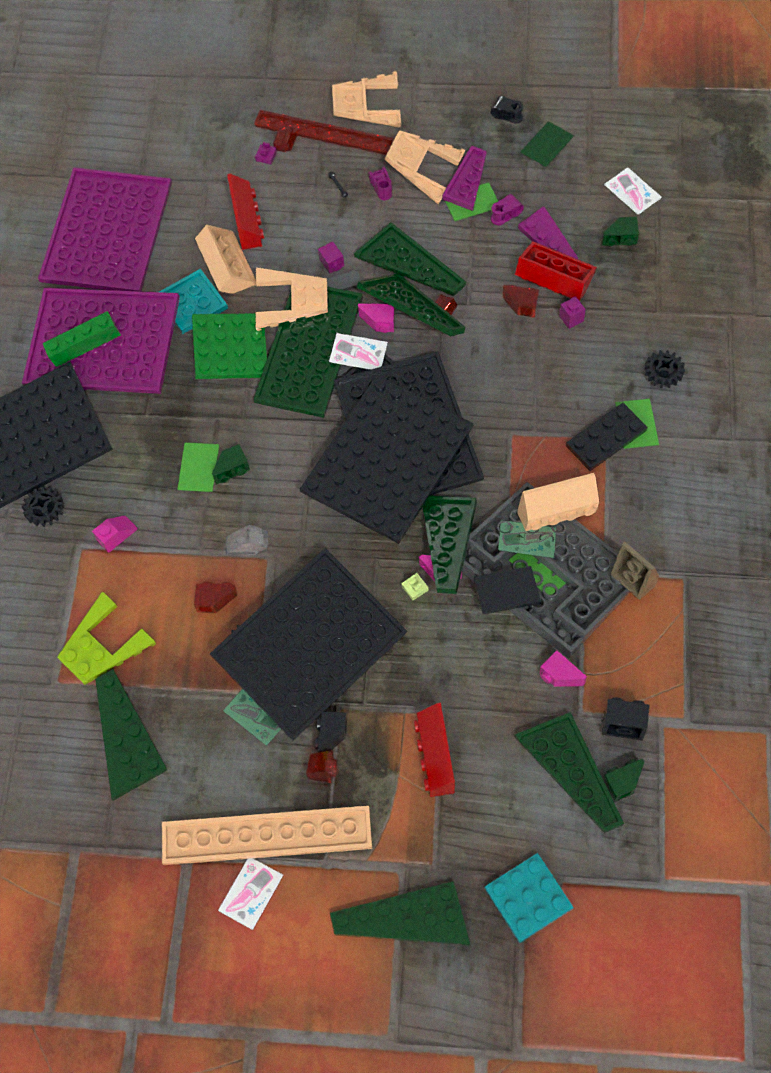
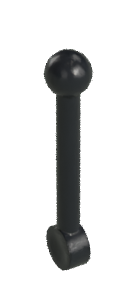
[328,172,348,198]

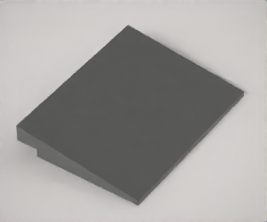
[462,482,630,659]

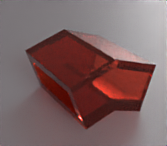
[273,128,298,153]
[435,294,458,315]

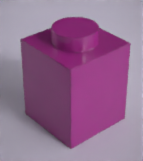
[318,241,344,274]
[559,297,586,329]

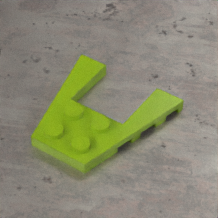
[57,592,156,685]

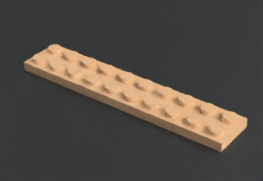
[162,806,372,865]

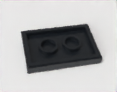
[474,566,541,615]

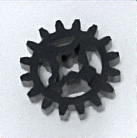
[644,350,685,388]
[22,487,64,527]

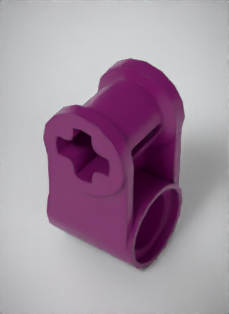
[368,167,393,200]
[491,194,524,225]

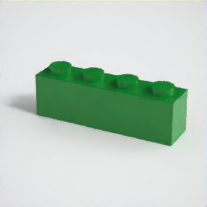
[42,311,121,367]

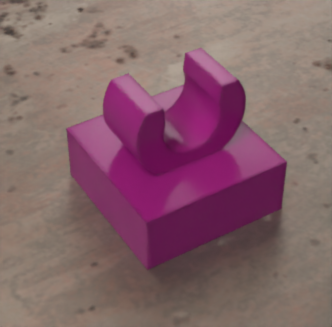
[255,142,277,165]

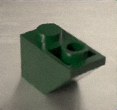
[602,217,639,246]
[212,444,250,485]
[604,758,644,802]

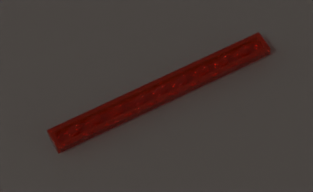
[254,110,395,155]

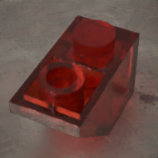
[503,285,539,318]
[194,582,238,613]
[306,751,338,783]

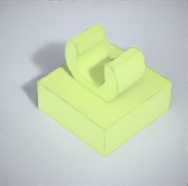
[401,573,428,601]

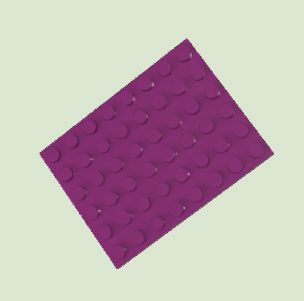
[38,167,172,292]
[22,288,180,394]

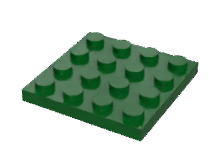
[192,313,267,379]

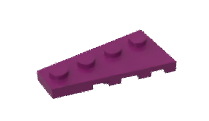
[442,146,487,211]
[518,206,578,259]

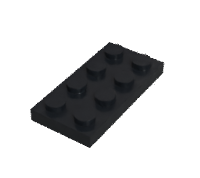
[566,402,648,471]

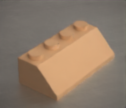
[195,225,256,294]
[517,473,599,531]

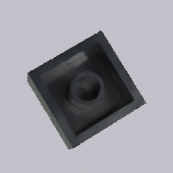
[602,697,650,741]

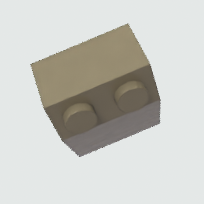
[611,542,659,600]

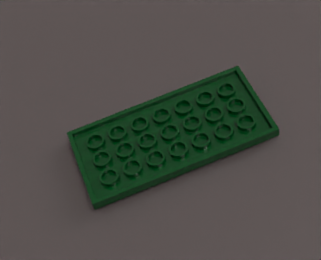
[254,286,363,418]

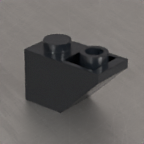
[315,711,347,757]

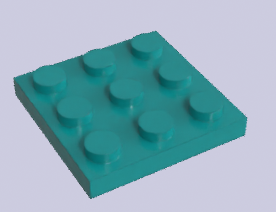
[159,269,228,334]
[484,853,574,943]

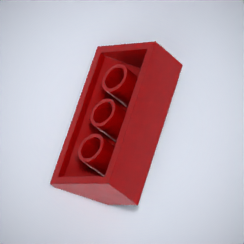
[227,174,264,250]
[515,241,597,301]
[414,703,455,797]

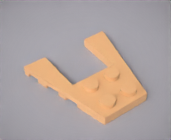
[332,71,401,127]
[385,130,465,204]
[256,268,328,331]

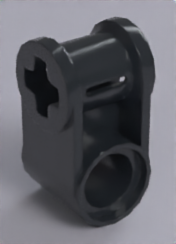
[490,96,523,124]

